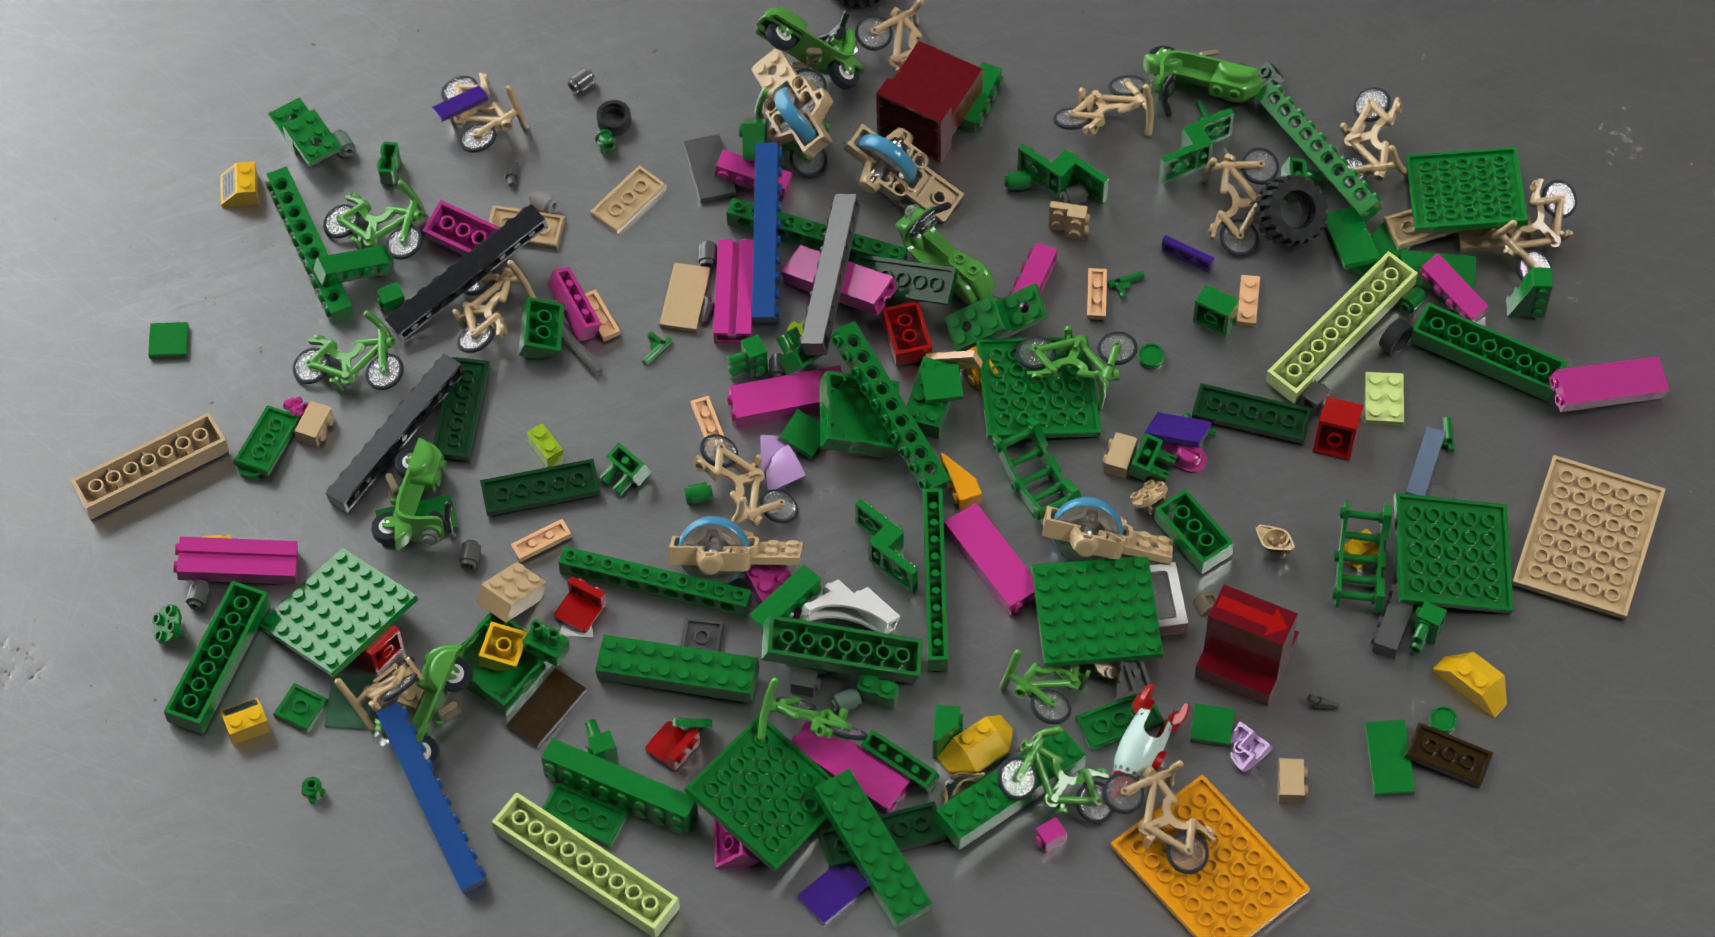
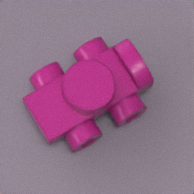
[283,396,308,418]

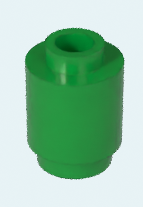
[1004,171,1031,190]
[1399,287,1426,313]
[684,482,713,504]

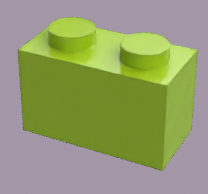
[526,423,565,467]

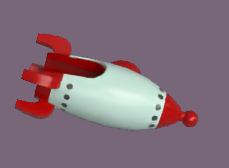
[1110,684,1190,802]

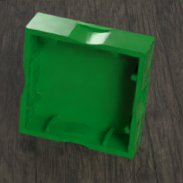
[819,371,900,459]
[461,612,552,716]

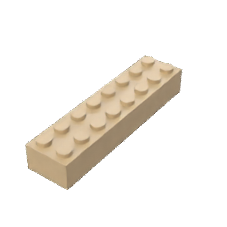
[70,412,229,520]

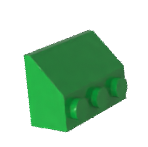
[519,297,564,359]

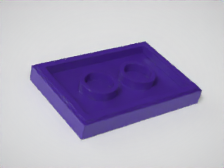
[1145,412,1212,448]
[797,864,870,926]

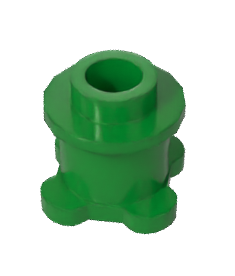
[594,129,617,154]
[301,777,326,804]

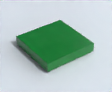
[148,322,189,358]
[920,364,964,404]
[778,409,820,459]
[273,683,328,733]
[1190,703,1235,747]

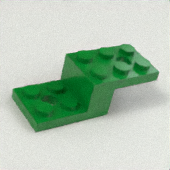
[268,97,342,167]
[1159,108,1234,184]
[1017,144,1109,204]
[944,283,1049,352]
[855,498,918,594]

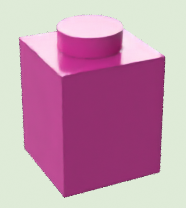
[1034,817,1067,852]

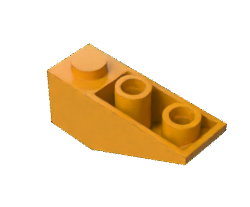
[940,453,982,510]

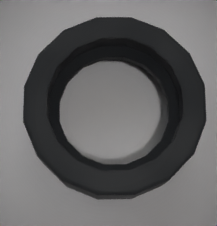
[596,100,631,136]
[1379,318,1413,355]

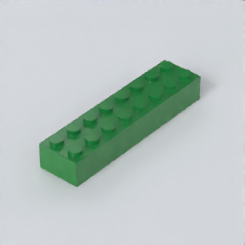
[1410,302,1567,402]
[164,581,271,734]
[761,615,923,684]
[595,634,760,703]
[934,729,1087,850]
[541,738,699,835]
[814,768,932,930]

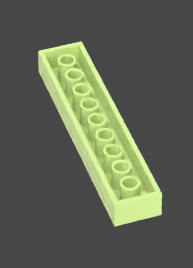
[1266,251,1418,404]
[492,792,680,937]

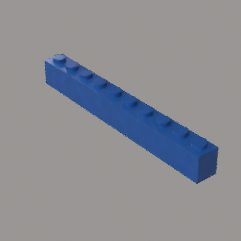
[752,142,783,324]
[376,702,486,894]

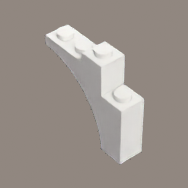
[799,579,900,634]

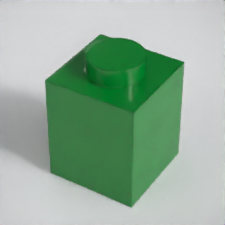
[375,282,405,314]

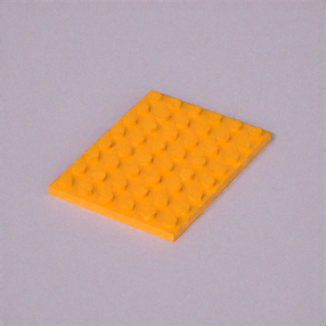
[1110,774,1310,937]

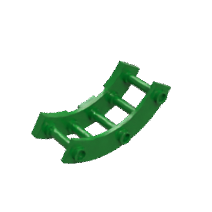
[992,417,1082,524]
[1331,500,1392,613]

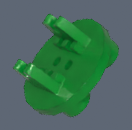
[152,604,184,643]

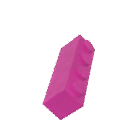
[715,149,792,200]
[1008,243,1057,313]
[1420,253,1489,322]
[548,267,601,341]

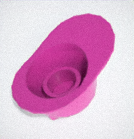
[1163,442,1207,472]

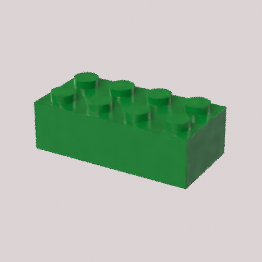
[907,356,960,439]
[1154,489,1234,574]

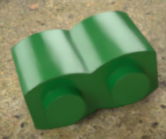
[377,141,401,185]
[857,674,899,709]

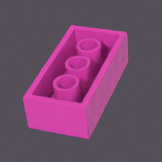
[422,200,500,256]
[744,564,813,622]

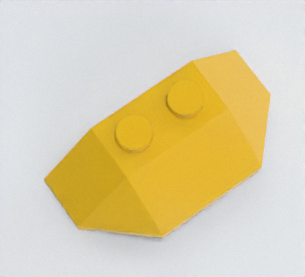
[1432,652,1507,718]
[937,715,1013,774]

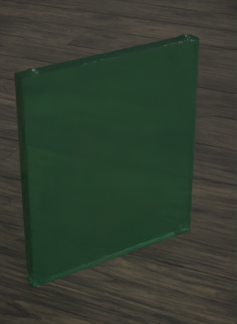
[324,674,380,730]

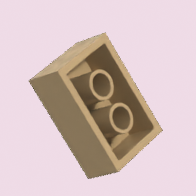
[476,562,547,623]

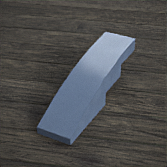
[1406,427,1446,496]

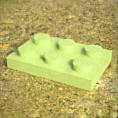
[1365,372,1404,426]

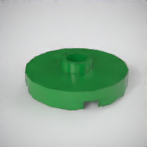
[673,718,712,731]

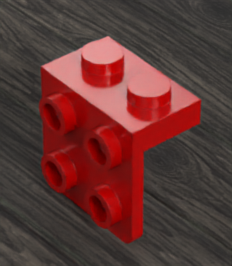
[554,576,606,633]
[645,721,700,771]

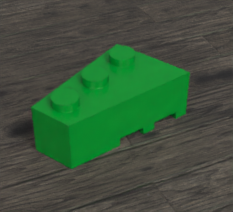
[739,119,767,160]
[1506,267,1553,318]

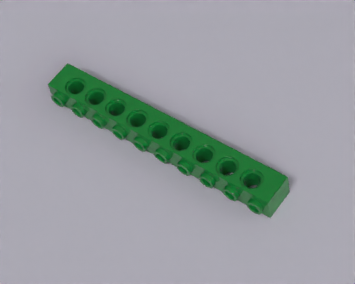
[1255,81,1383,222]
[265,166,354,323]
[726,198,907,262]
[831,321,951,491]
[923,488,948,671]
[558,546,752,618]

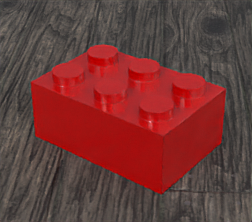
[882,301,933,367]

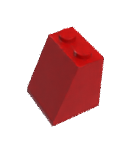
[1313,396,1364,460]
[356,624,404,674]

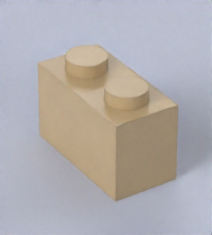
[295,401,334,448]
[1102,432,1138,479]
[1278,758,1308,804]

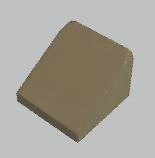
[1193,592,1217,616]

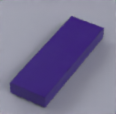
[432,85,489,122]
[1161,235,1215,273]

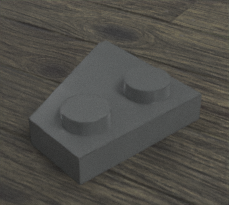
[1115,660,1151,700]

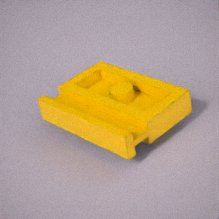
[1344,528,1378,572]

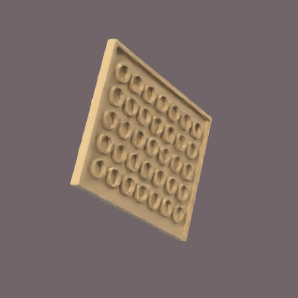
[1512,455,1666,620]

